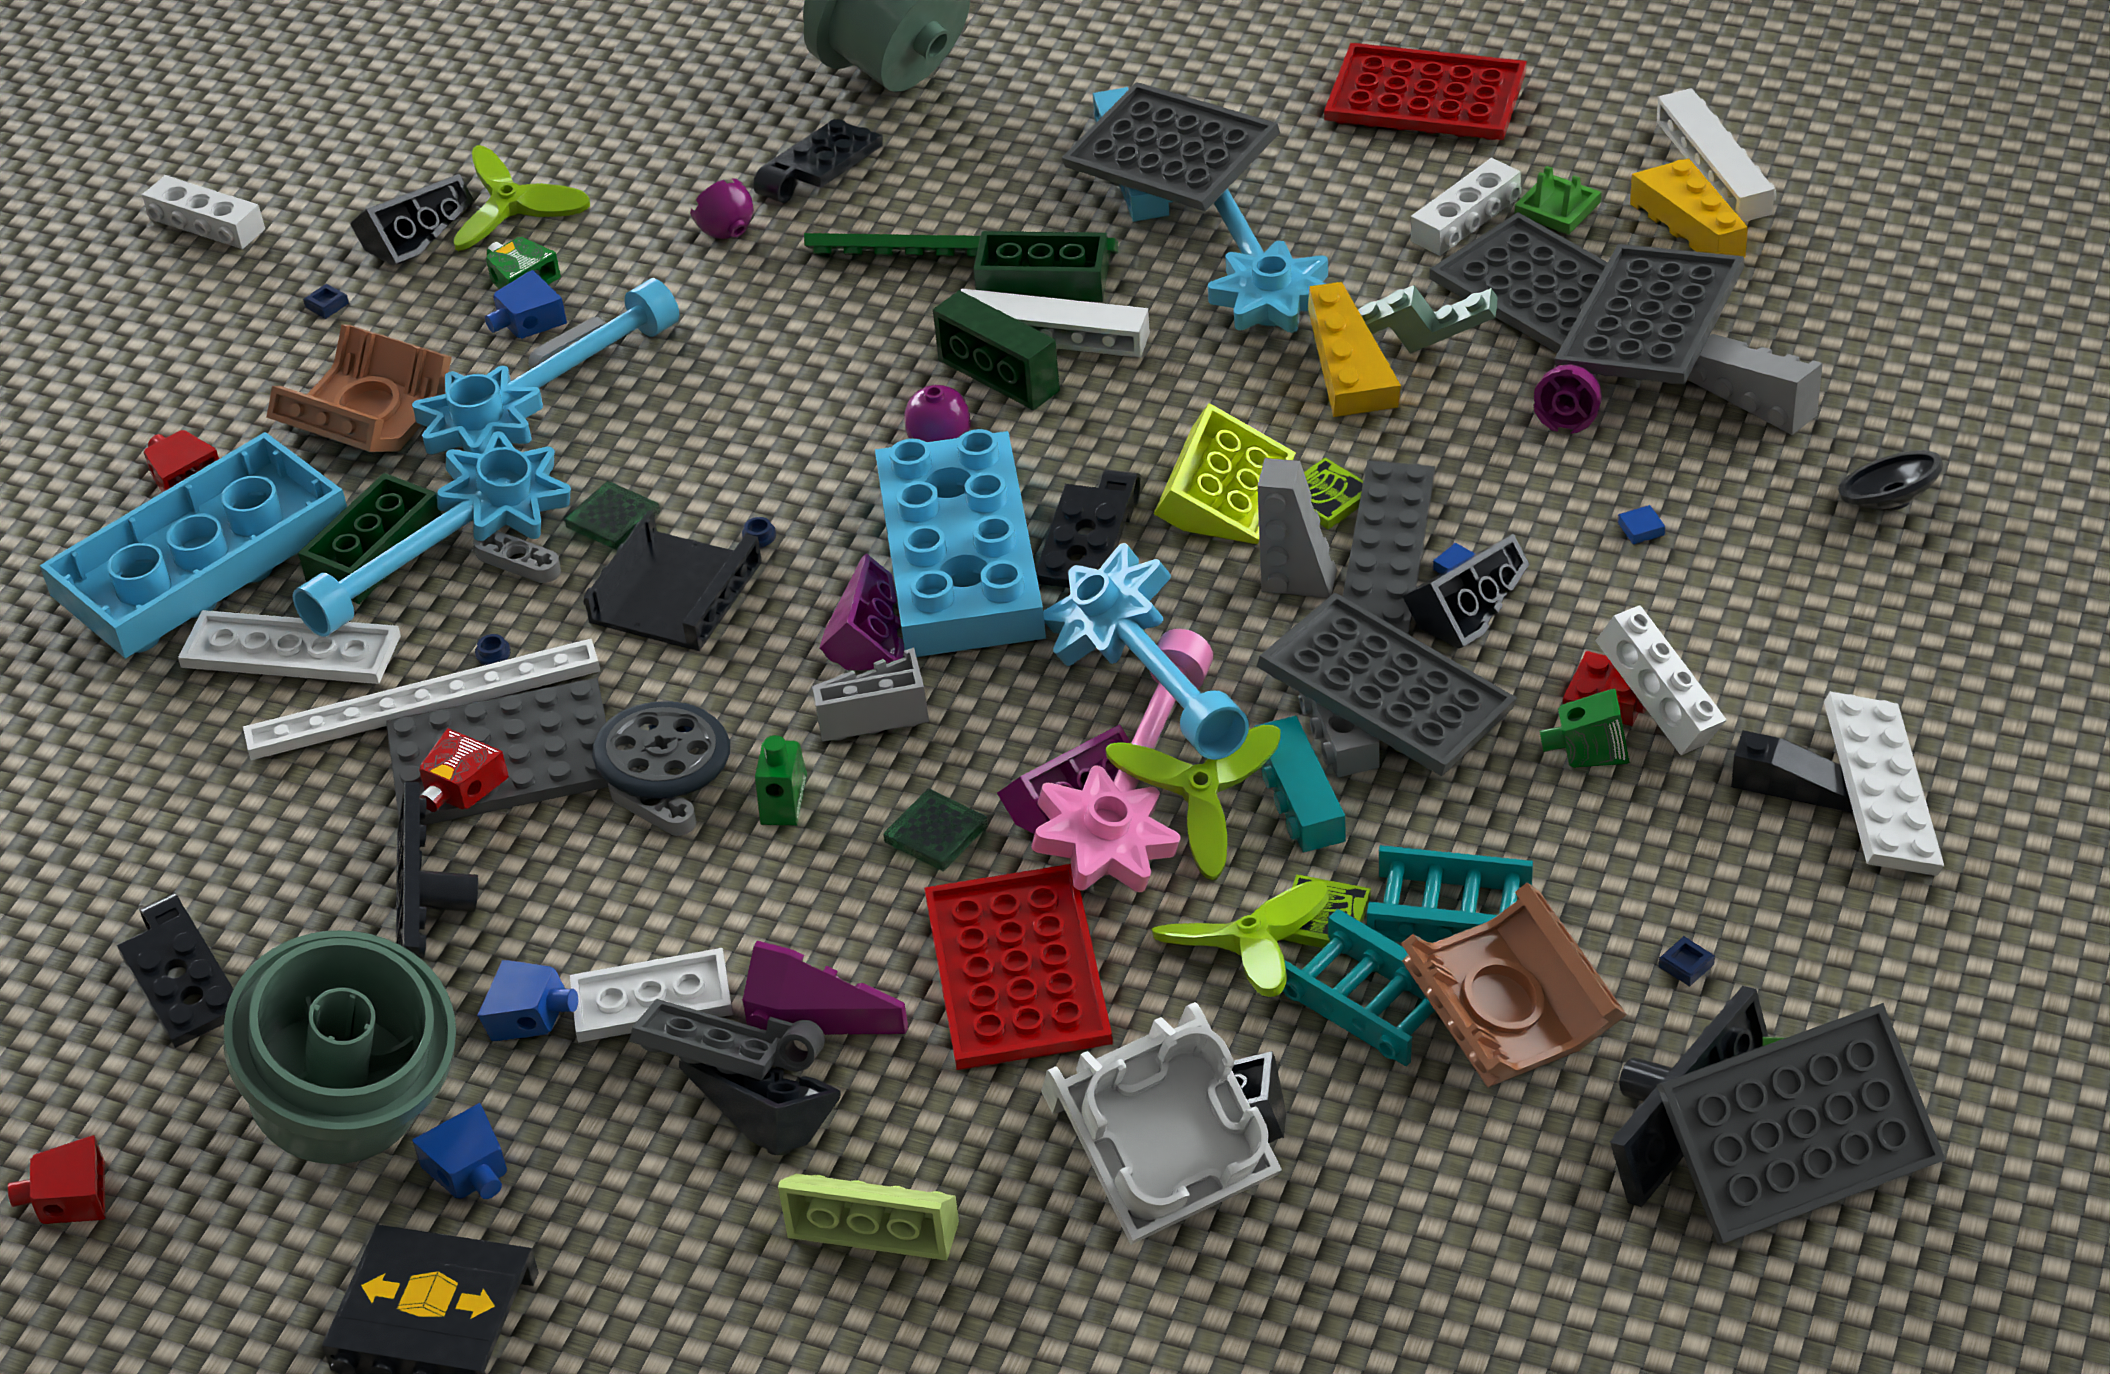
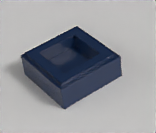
[303,284,349,319]
[1658,936,1715,987]

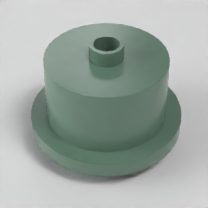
[803,0,970,92]
[223,930,456,1164]

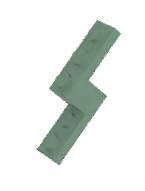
[1358,285,1498,354]

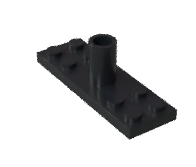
[396,782,478,958]
[1610,986,1769,1208]

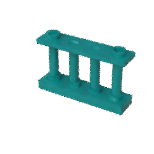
[1367,845,1533,943]
[1282,909,1435,1067]

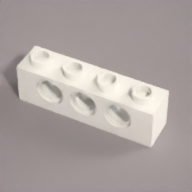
[1411,158,1521,256]
[142,175,265,249]
[1595,605,1727,755]

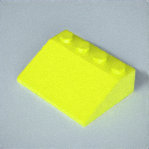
[1154,403,1296,544]

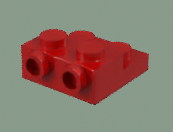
[1562,651,1646,726]

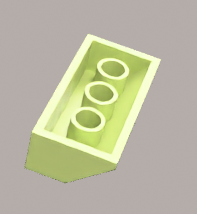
[778,1174,959,1261]

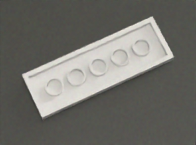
[178,610,401,684]
[1824,691,1944,876]

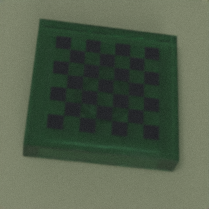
[564,481,660,550]
[883,788,988,872]

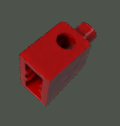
[143,430,219,492]
[8,1135,106,1224]

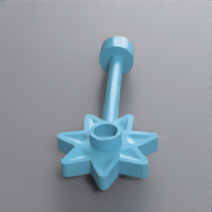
[1208,188,1328,333]
[412,278,680,454]
[293,431,571,637]
[1043,543,1249,760]

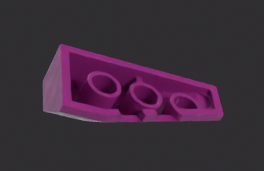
[819,553,905,670]
[997,724,1131,834]
[742,941,908,1035]

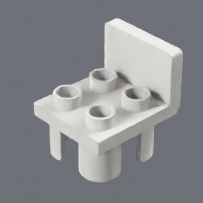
[1041,1002,1282,1245]

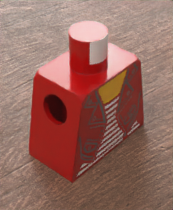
[419,728,509,812]

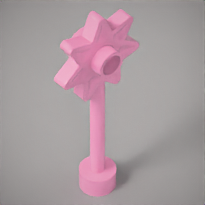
[1031,629,1213,892]

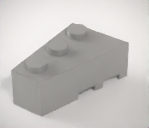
[812,647,929,742]

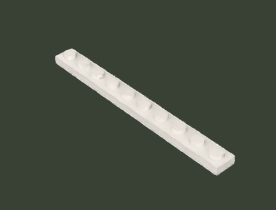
[243,639,600,760]

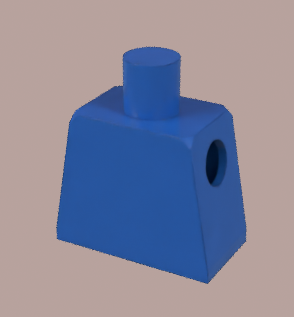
[485,270,567,339]
[477,960,578,1041]
[412,1103,507,1199]

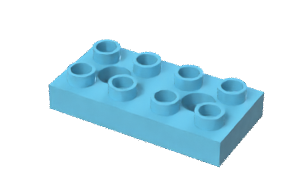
[875,429,1046,657]
[40,432,347,659]

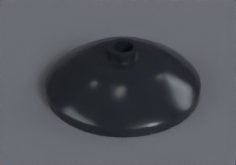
[1838,450,1943,510]

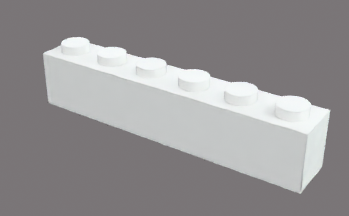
[1657,88,1777,222]
[961,289,1150,358]

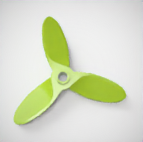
[454,145,590,251]
[1106,725,1281,880]
[1151,881,1329,997]

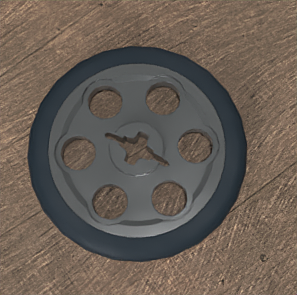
[592,701,730,799]

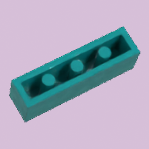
[1254,715,1346,853]

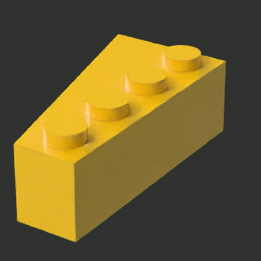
[1630,158,1748,258]
[1308,282,1401,417]

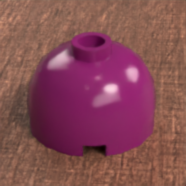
[690,178,754,239]
[1533,364,1602,434]
[904,385,971,442]

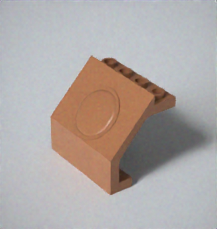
[266,324,452,452]
[1401,883,1627,1087]

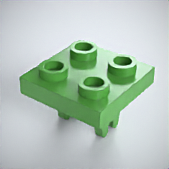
[1514,166,1601,234]

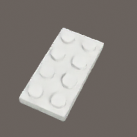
[570,948,733,1043]

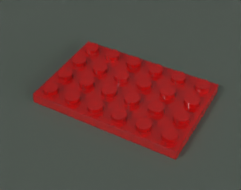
[1324,43,1527,140]
[924,864,1113,1070]

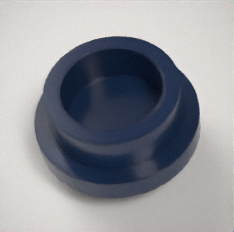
[742,517,776,548]
[475,634,511,665]

